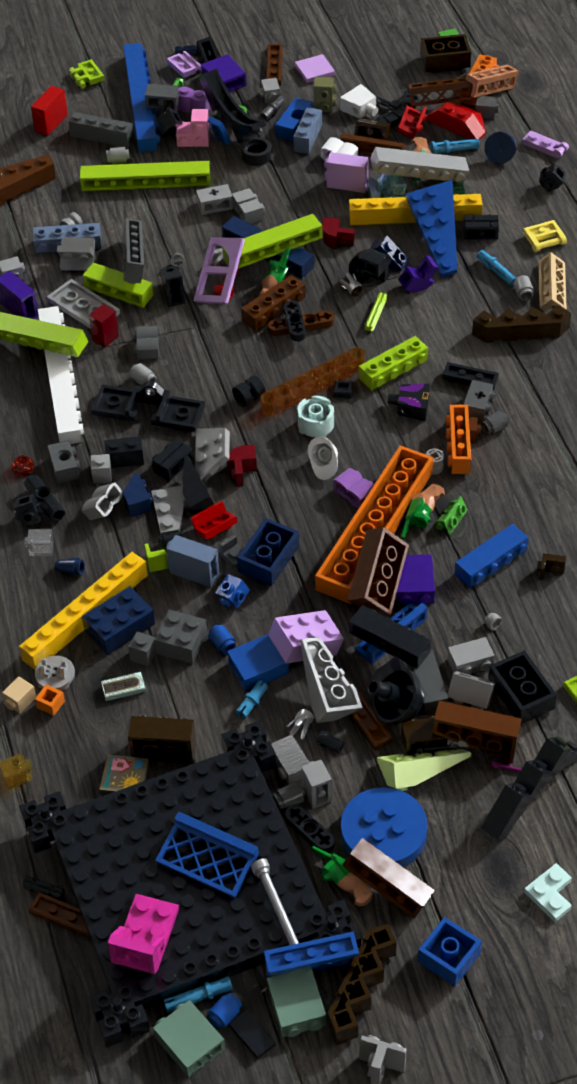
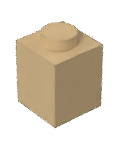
[2,677,36,714]

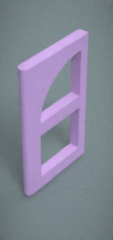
[193,237,245,305]

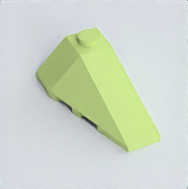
[377,749,471,791]

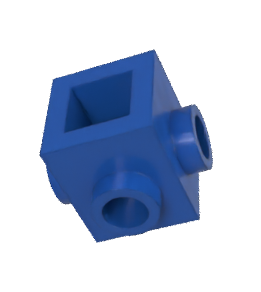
[215,574,250,609]

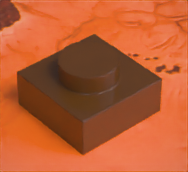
[470,417,481,443]

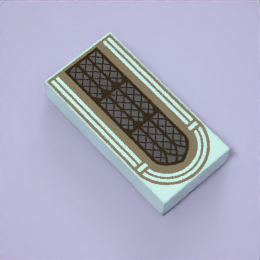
[101,672,146,701]

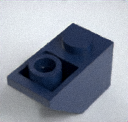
[370,235,409,271]
[123,473,153,517]

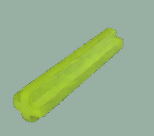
[365,292,387,332]

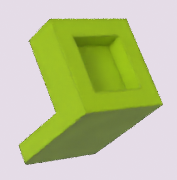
[144,544,169,572]

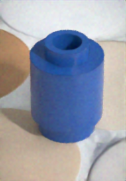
[208,625,236,654]
[208,993,242,1028]

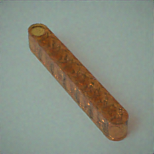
[261,347,365,416]

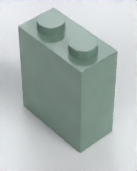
[267,967,326,1037]
[153,1000,225,1078]

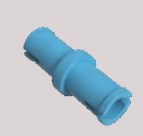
[235,680,268,719]

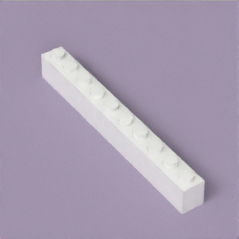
[38,306,84,444]

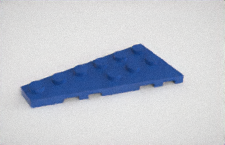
[405,180,457,278]

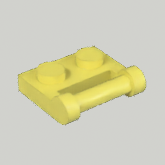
[523,220,567,253]

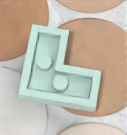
[524,863,572,922]

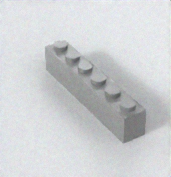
[370,147,469,183]

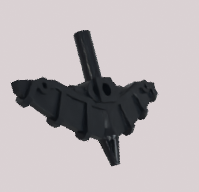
[375,88,418,125]

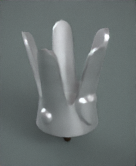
[339,272,363,296]
[287,709,314,740]

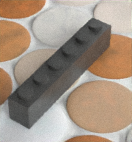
[123,218,144,284]

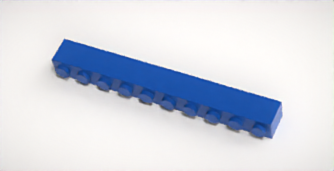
[124,43,160,152]

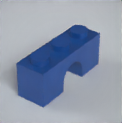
[274,97,313,142]

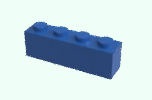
[455,524,529,588]

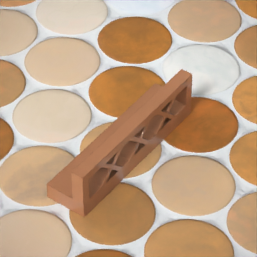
[466,65,519,98]

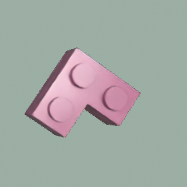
[176,109,210,147]

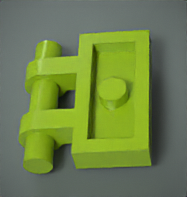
[68,59,104,89]

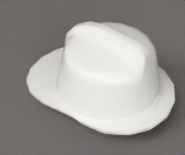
[308,436,338,480]

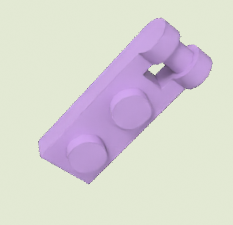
[522,131,569,158]

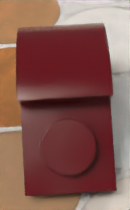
[322,217,355,249]
[227,444,257,486]

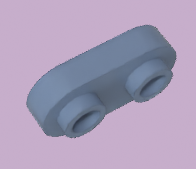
[367,178,381,198]

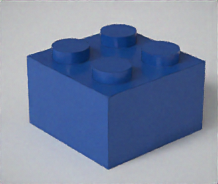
[418,917,482,987]

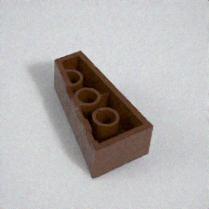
[0,155,56,206]
[432,701,522,764]

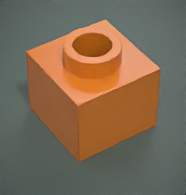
[35,684,65,716]

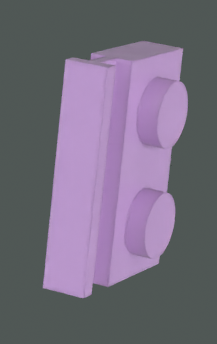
[167,51,201,78]

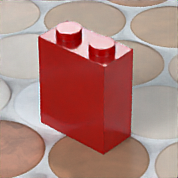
[31,85,68,136]

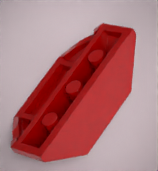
[425,102,486,140]

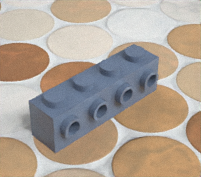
[33,223,102,253]

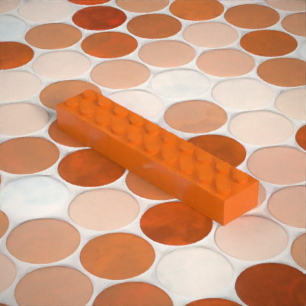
[315,445,434,604]

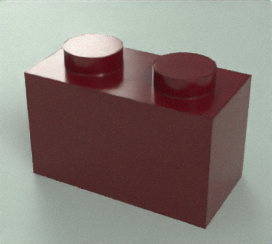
[89,304,119,348]

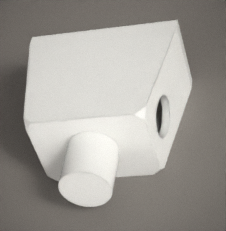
[340,84,378,118]

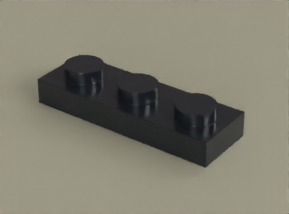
[442,362,499,390]

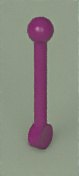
[491,761,522,772]

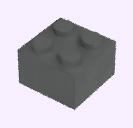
[154,609,207,664]

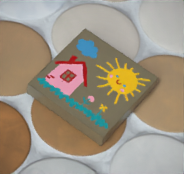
[99,754,149,794]

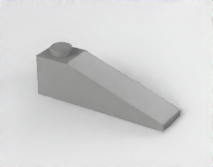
[300,637,363,723]

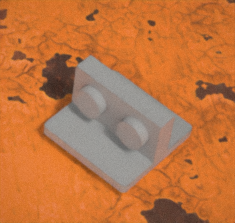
[57,237,95,271]
[359,1035,407,1084]

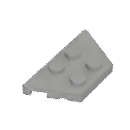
[195,428,230,483]

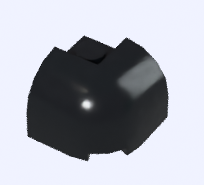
[349,249,392,284]

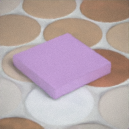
[295,54,335,83]

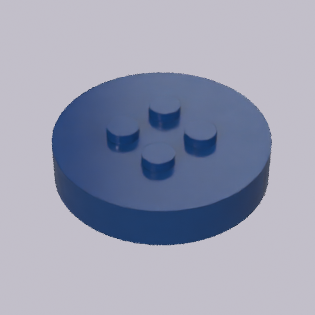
[341,787,427,867]

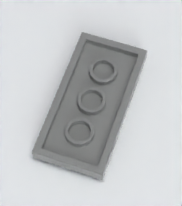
[47,279,120,329]

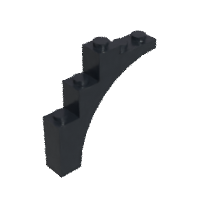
[198,68,267,143]
[481,736,577,840]

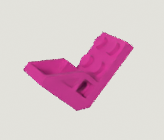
[108,894,179,974]

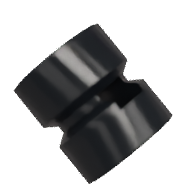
[232,375,266,407]

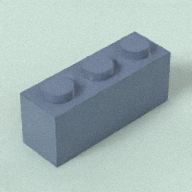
[293,108,322,154]

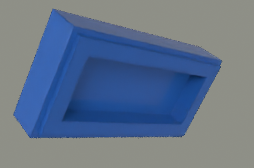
[208,116,231,145]

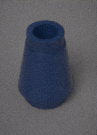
[55,557,85,577]

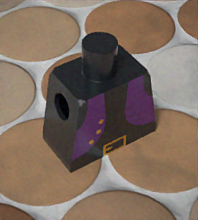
[160,266,185,307]
[388,384,430,421]

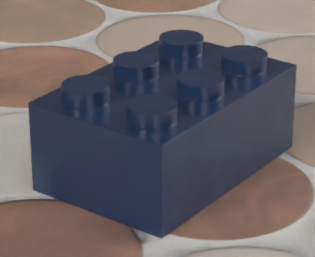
[237,518,299,586]
[82,586,155,655]

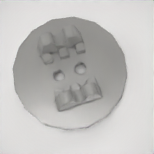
[35,656,75,691]

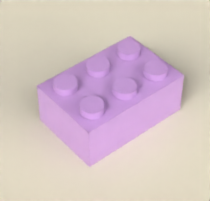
[268,610,344,663]

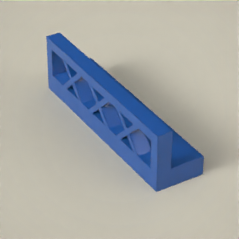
[355,603,428,665]

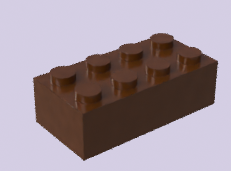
[348,527,409,616]

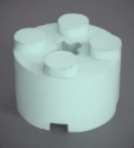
[297,396,334,437]

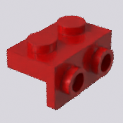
[397,106,427,139]
[191,501,238,540]

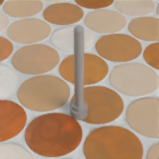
[250,858,299,945]

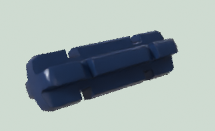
[175,45,197,55]

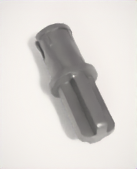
[259,96,285,121]

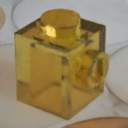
[0,753,33,789]

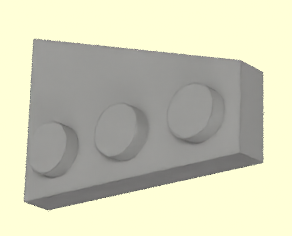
[151,485,186,536]

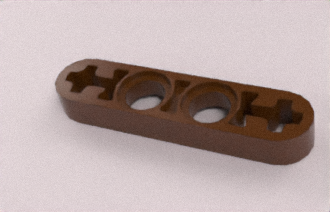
[268,311,334,336]

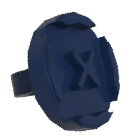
[485,131,517,164]

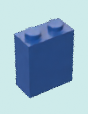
[227,634,291,692]

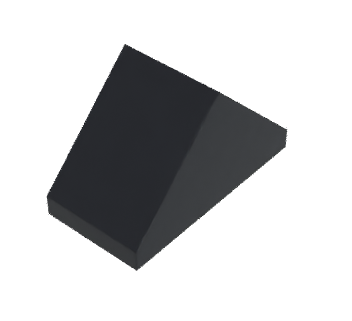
[196,36,219,64]

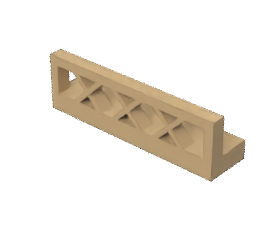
[539,252,567,311]

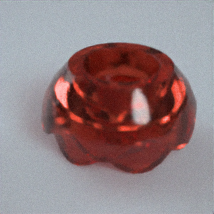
[11,455,35,476]

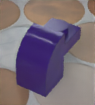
[398,256,438,292]

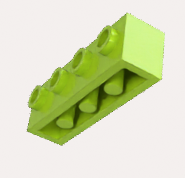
[83,263,154,308]
[359,336,428,391]

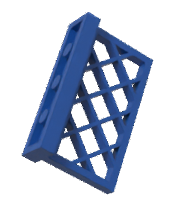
[155,812,259,898]
[264,931,359,981]

